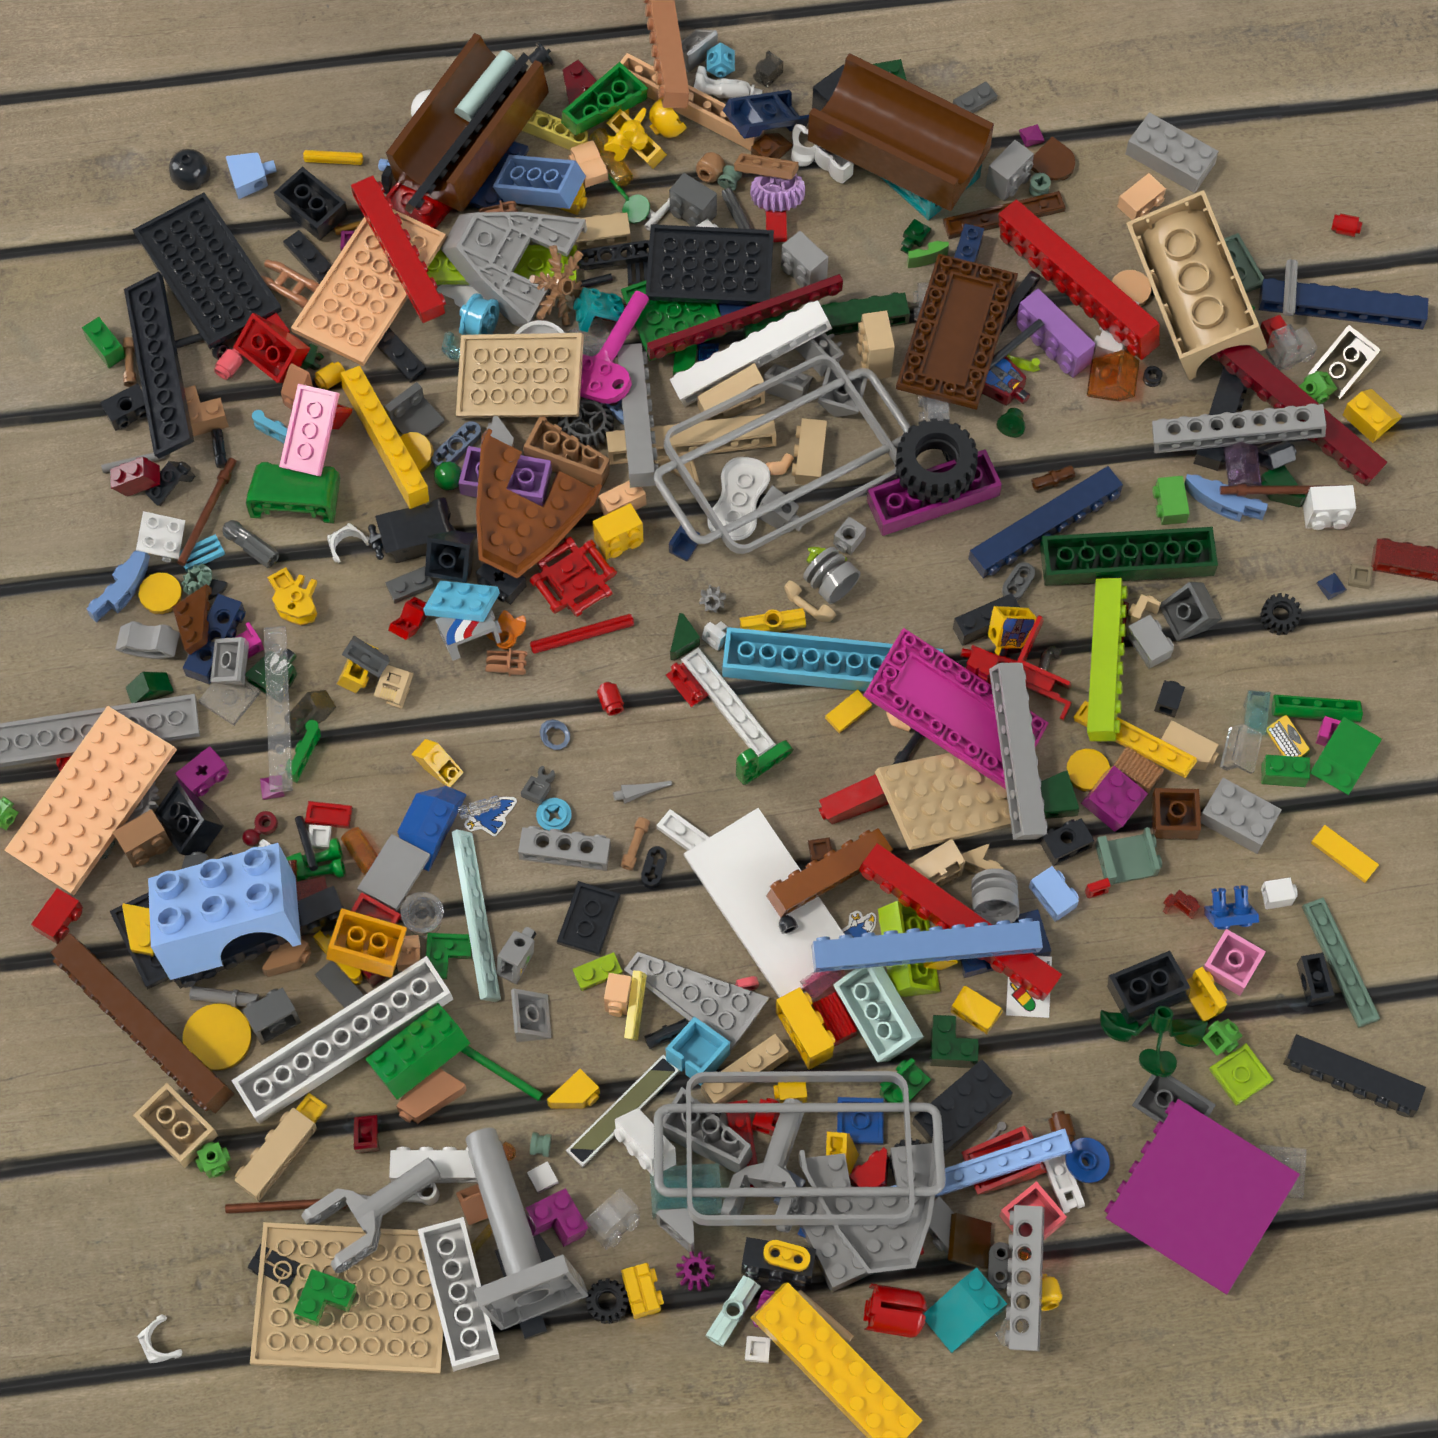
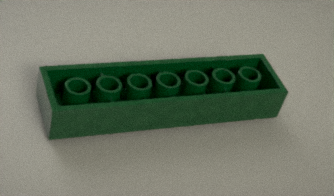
[1040,527,1218,586]

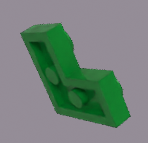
[426,933,472,979]

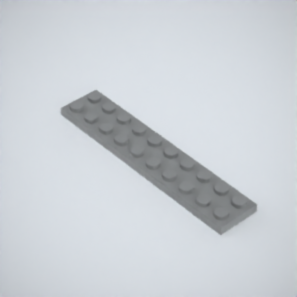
[0,694,200,767]

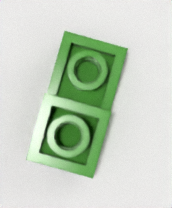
[907,241,949,268]

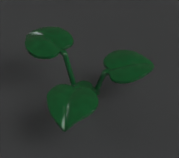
[1100,1006,1208,1077]

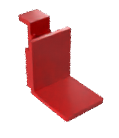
[1017,615,1072,722]

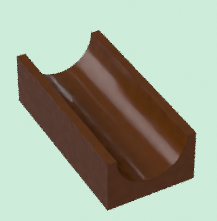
[386,33,549,212]
[808,53,994,212]

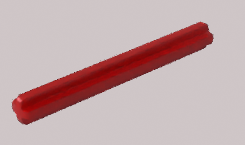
[530,614,634,654]

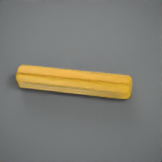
[303,150,363,165]

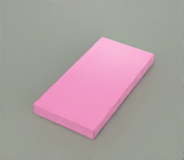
[279,384,340,476]

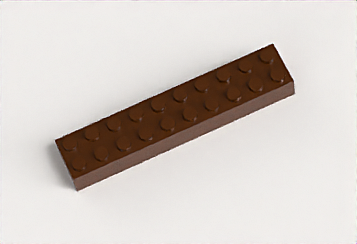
[50,933,235,1114]

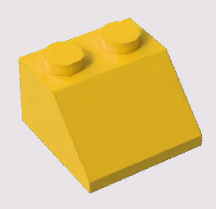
[1342,389,1402,443]

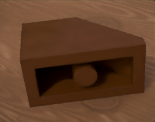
[751,133,793,159]

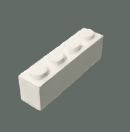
[389,1147,477,1183]

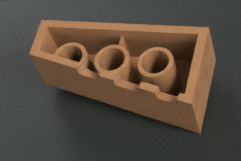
[524,417,610,489]

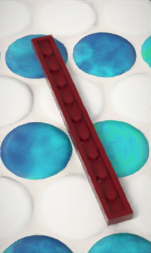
[647,274,843,360]

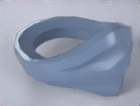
[540,719,570,750]

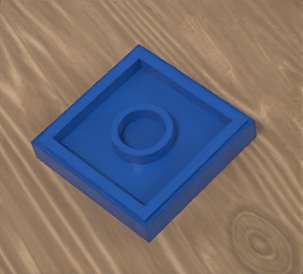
[837,1097,884,1145]

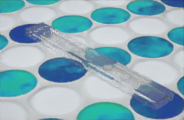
[264,626,293,792]

